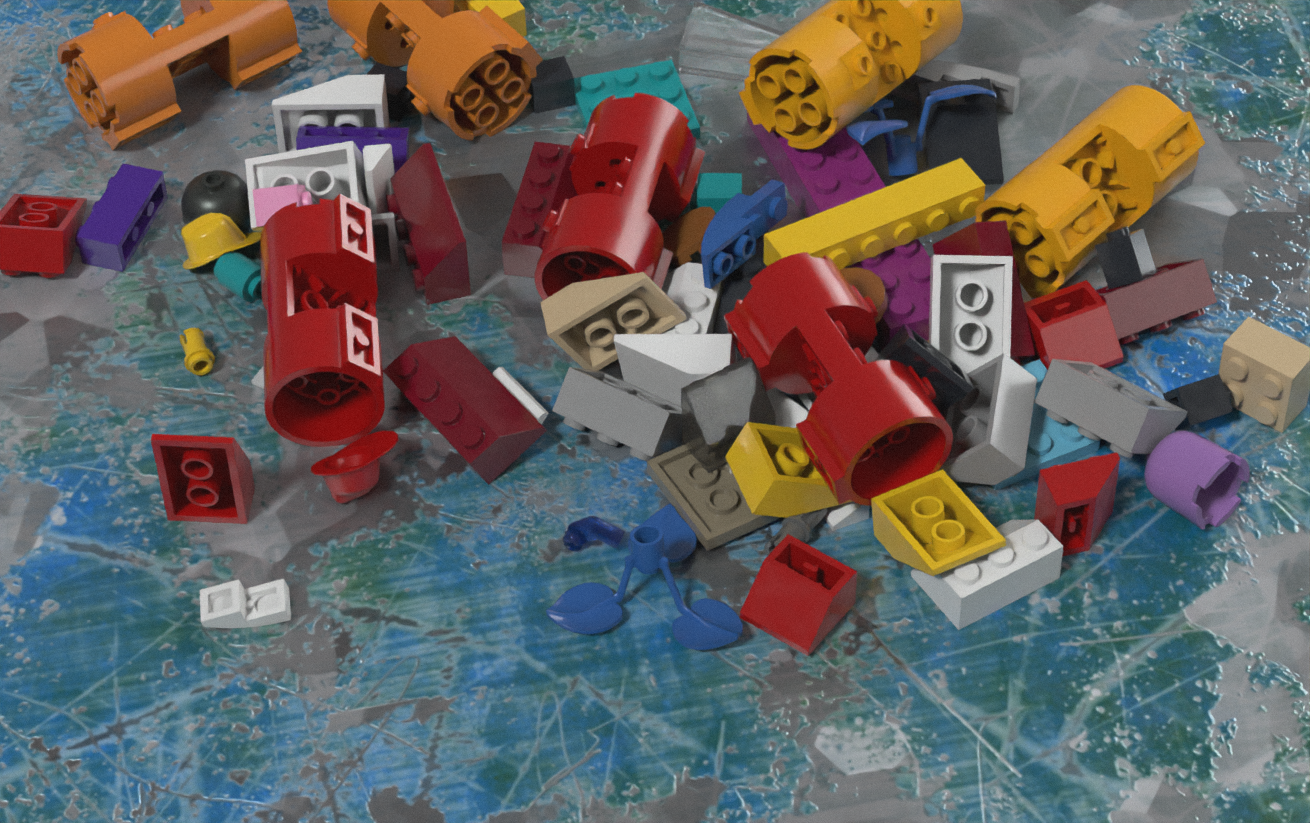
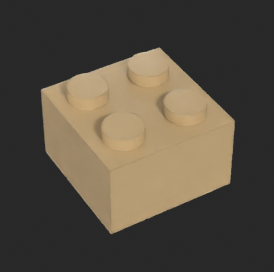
[1218,316,1310,433]

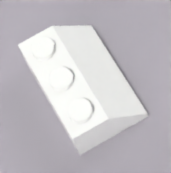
[929,255,1013,374]
[661,262,725,334]
[911,520,1063,630]

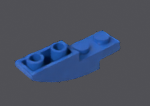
[701,179,788,289]

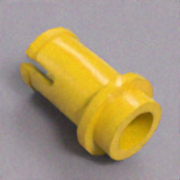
[180,327,215,376]

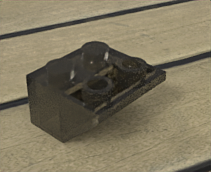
[681,357,776,473]

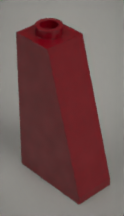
[932,220,1035,366]

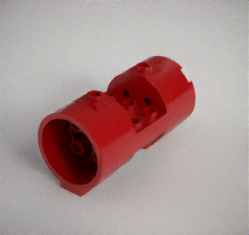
[534,93,705,300]
[260,194,385,447]
[724,252,953,506]

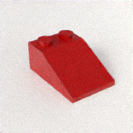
[0,194,87,278]
[151,434,255,524]

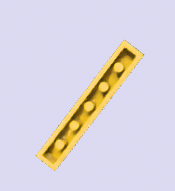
[763,158,985,270]

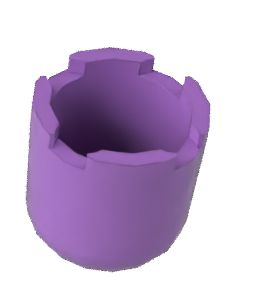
[1145,431,1250,529]

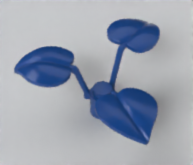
[846,84,997,176]
[546,503,743,650]

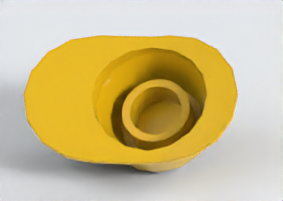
[181,213,261,269]

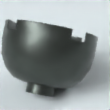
[181,170,251,234]

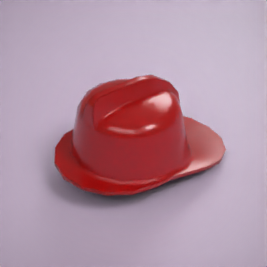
[311,430,398,504]

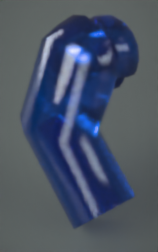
[563,516,625,551]

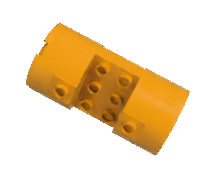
[739,0,963,149]
[975,85,1205,298]

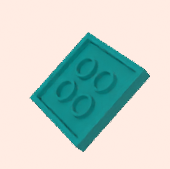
[574,59,700,139]

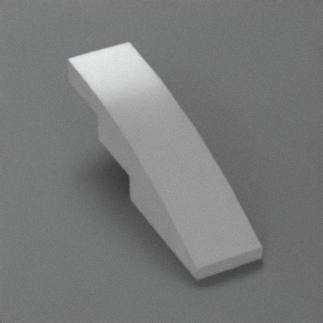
[889,60,1021,114]

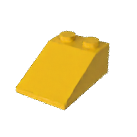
[725,422,853,518]
[871,469,1006,576]

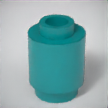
[214,252,262,302]

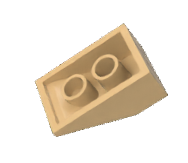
[540,272,687,370]

